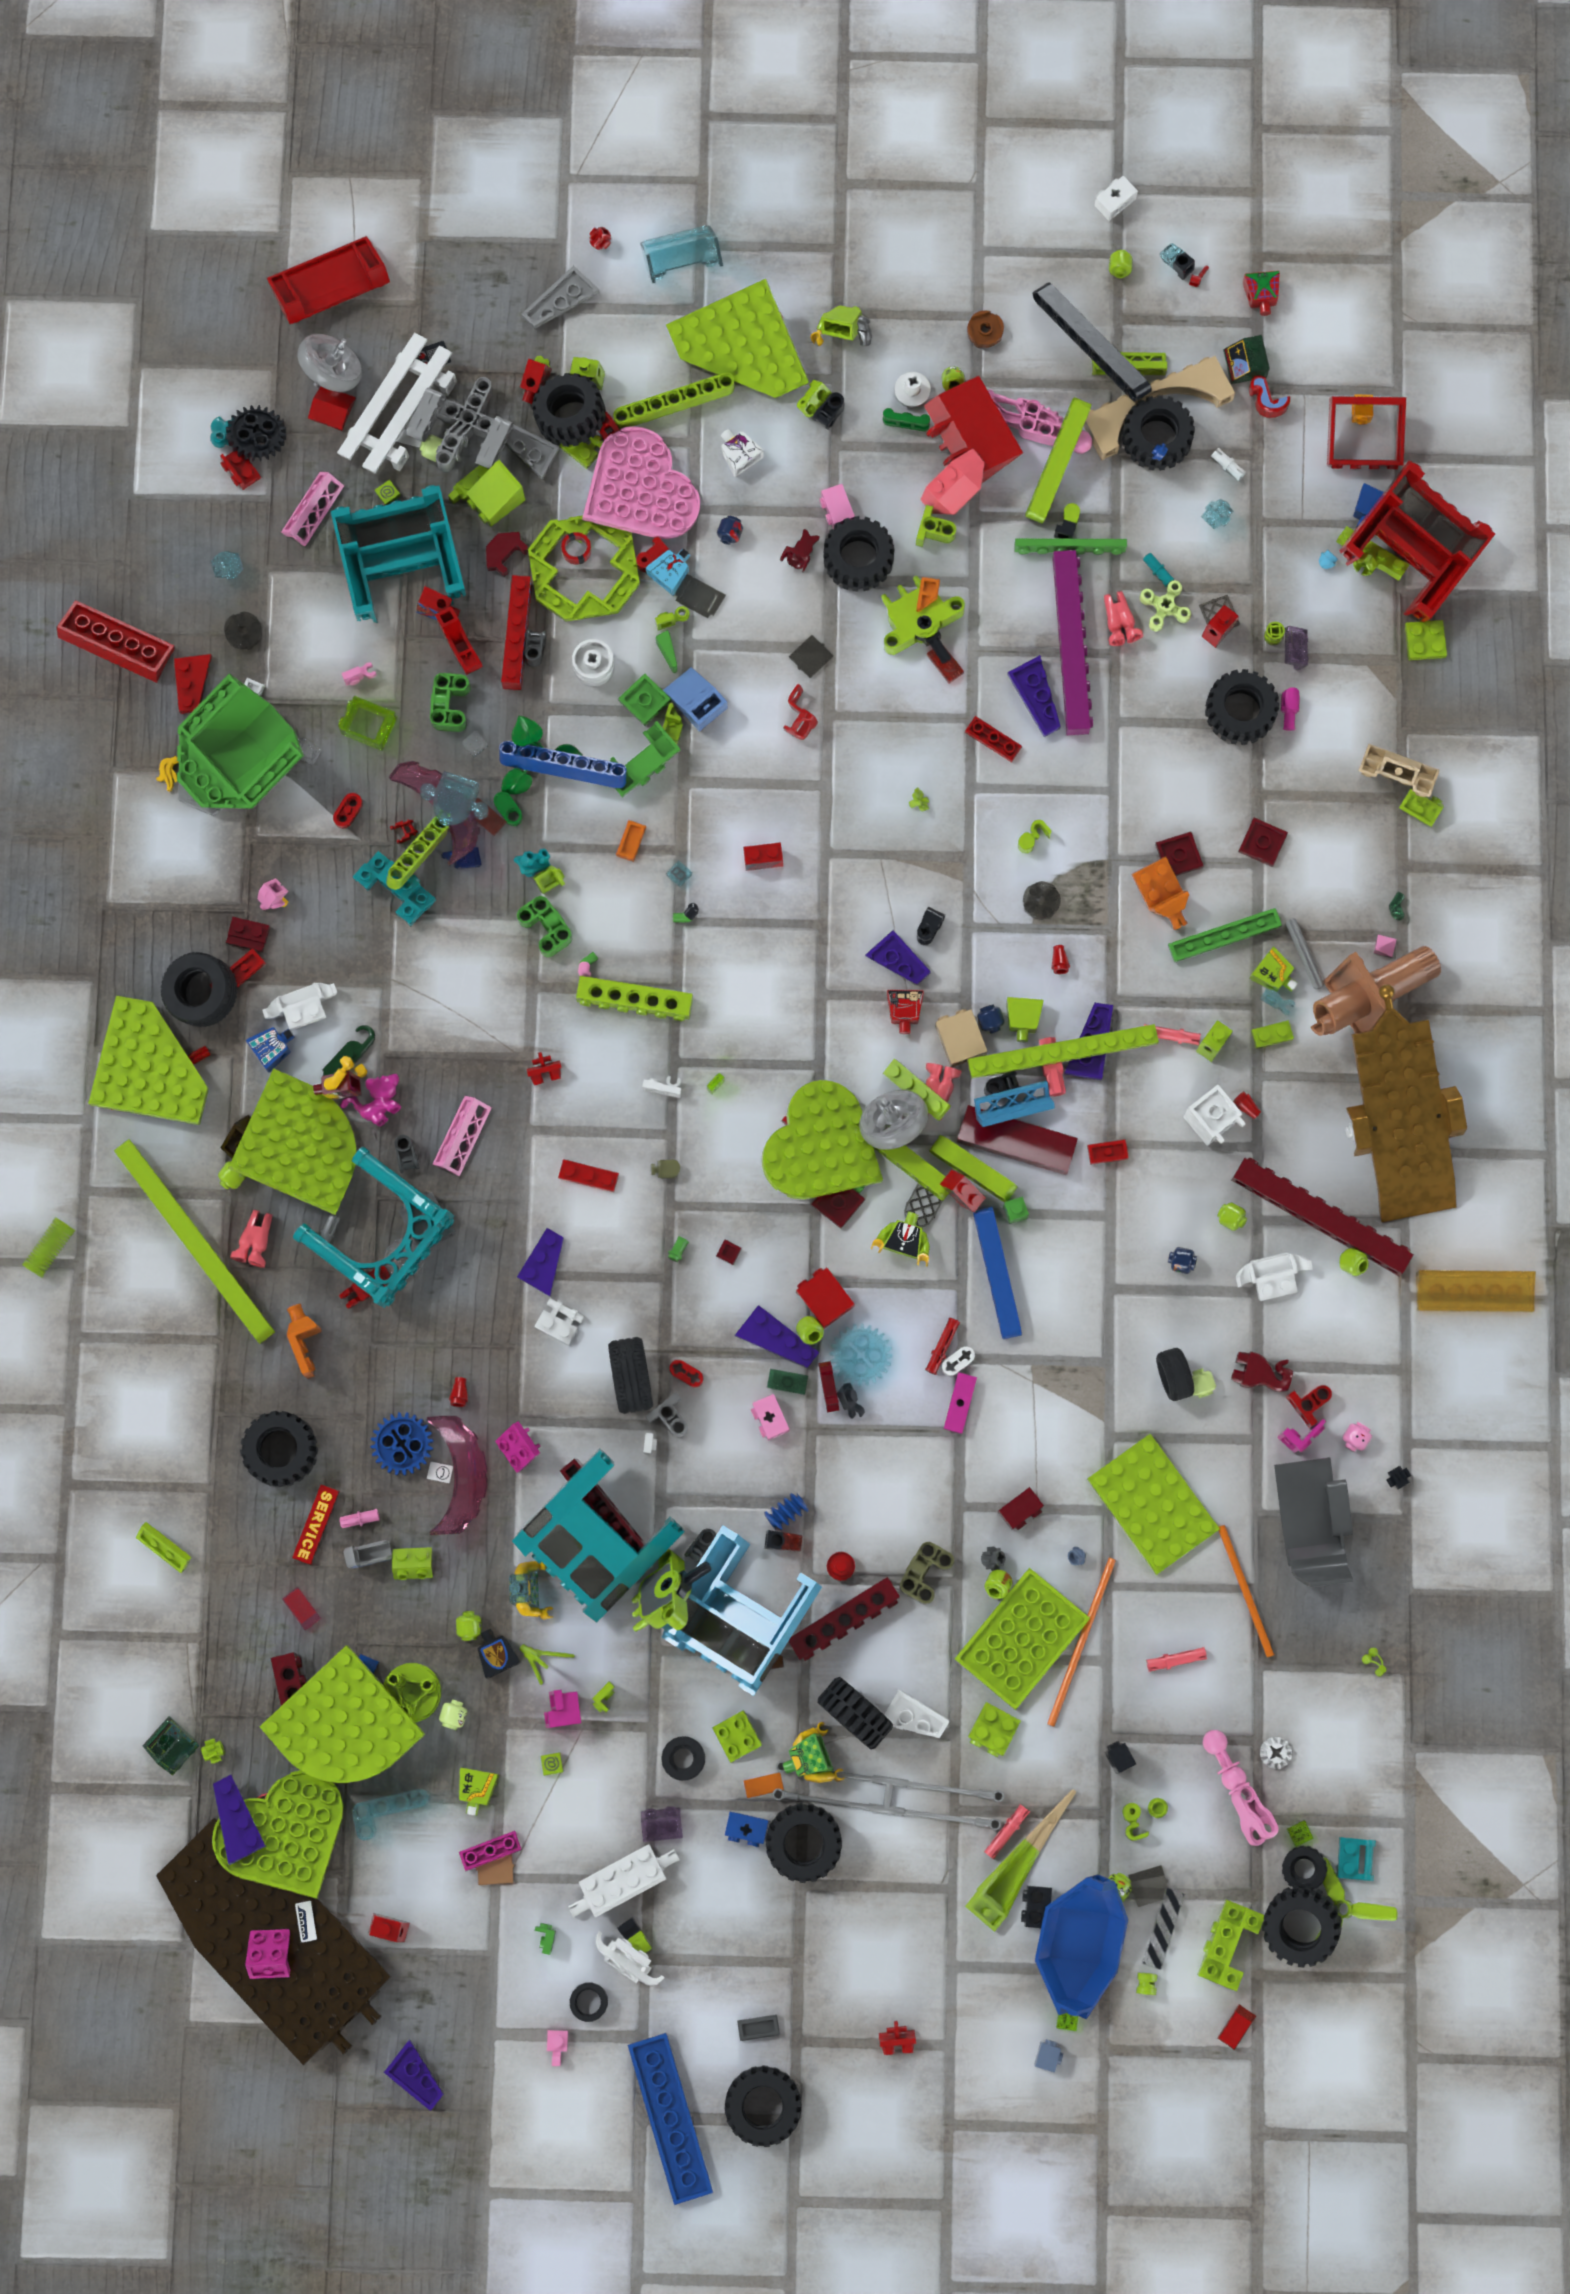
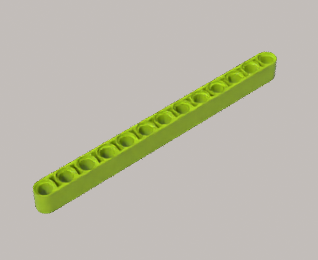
[114,1139,275,1344]

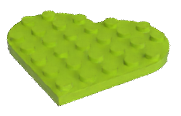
[761,1080,883,1199]
[212,1770,344,1899]

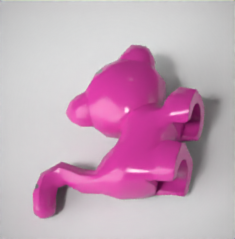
[340,1074,402,1127]

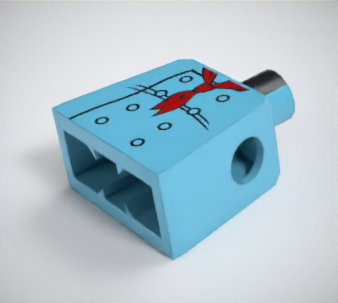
[646,549,690,596]

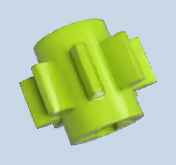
[201,1738,225,1764]

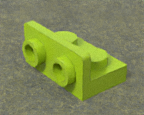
[1399,787,1444,827]
[592,1681,615,1713]

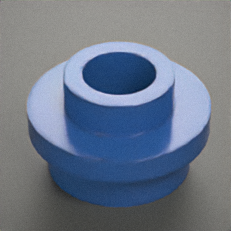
[1152,443,1168,461]

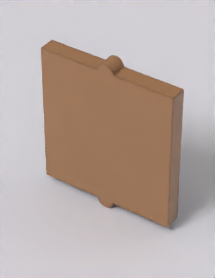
[476,1851,515,1885]

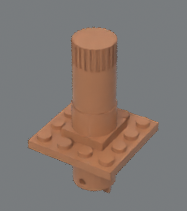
[1310,946,1441,1036]

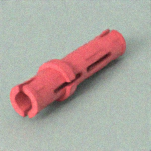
[1144,1024,1201,1046]
[1146,1647,1207,1672]
[984,1804,1030,1859]

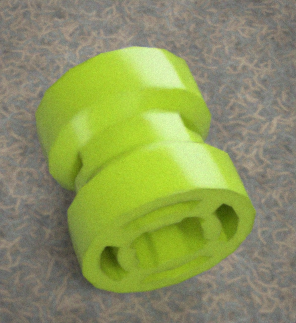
[1264,622,1285,645]
[1136,1972,1158,1995]

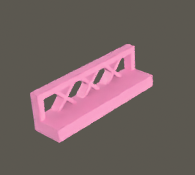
[281,472,344,546]
[433,1096,491,1176]

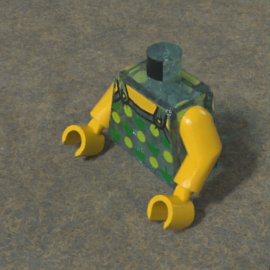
[509,1561,553,1620]

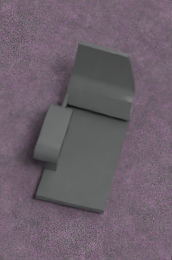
[1274,1457,1353,1587]

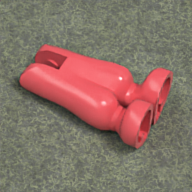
[1104,591,1143,646]
[925,1063,962,1120]
[230,1210,273,1268]

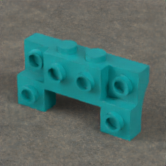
[353,851,436,927]

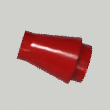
[1051,945,1070,975]
[1233,1091,1261,1119]
[449,1377,468,1407]

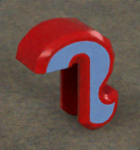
[1249,375,1290,418]

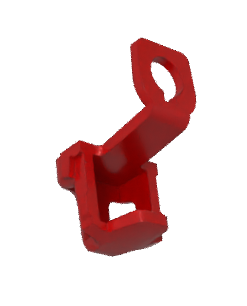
[783,684,818,740]

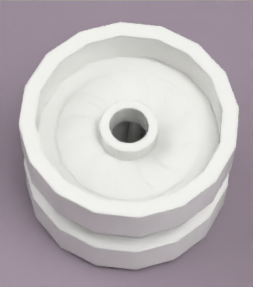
[572,639,614,687]

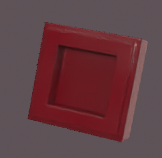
[716,1239,742,1265]

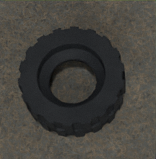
[661,1736,705,1781]
[1282,1845,1327,1890]

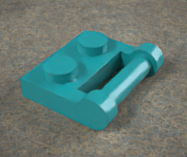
[1337,1837,1376,1881]

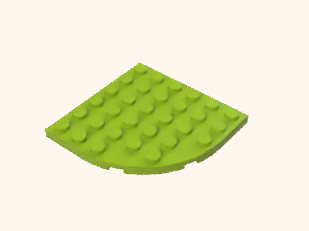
[228,1068,356,1215]
[259,1645,425,1783]

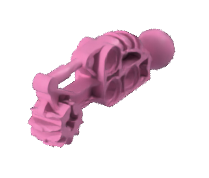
[988,390,1093,454]

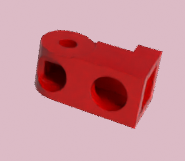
[636,536,669,572]

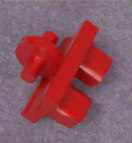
[527,1052,562,1085]
[879,2021,916,2055]

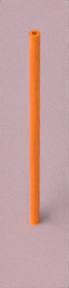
[1047,1557,1116,1727]

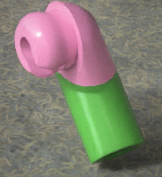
[578,952,598,977]

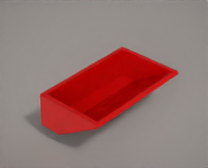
[924,376,1023,483]

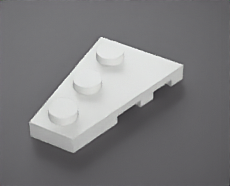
[884,1689,950,1738]

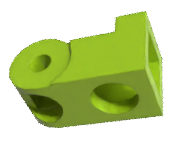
[797,380,832,418]

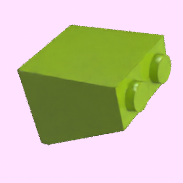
[466,460,525,527]

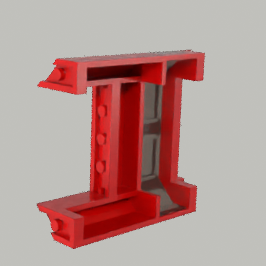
[1339,461,1495,622]

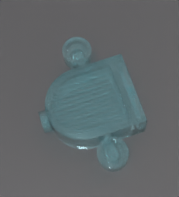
[420,771,488,826]

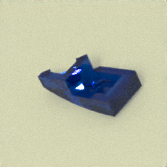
[441,847,482,869]

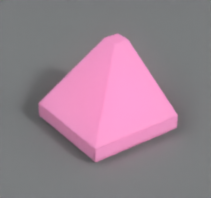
[1374,935,1397,958]

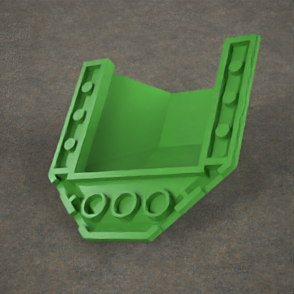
[177,674,304,809]

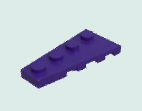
[213,1775,266,1865]

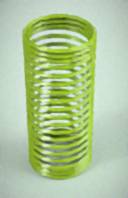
[22,1217,75,1278]

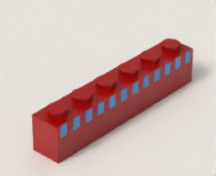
[501,575,532,690]

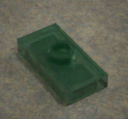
[767,1369,808,1395]

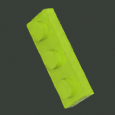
[136,1522,192,1573]

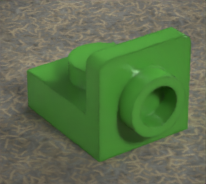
[534,1923,556,1955]

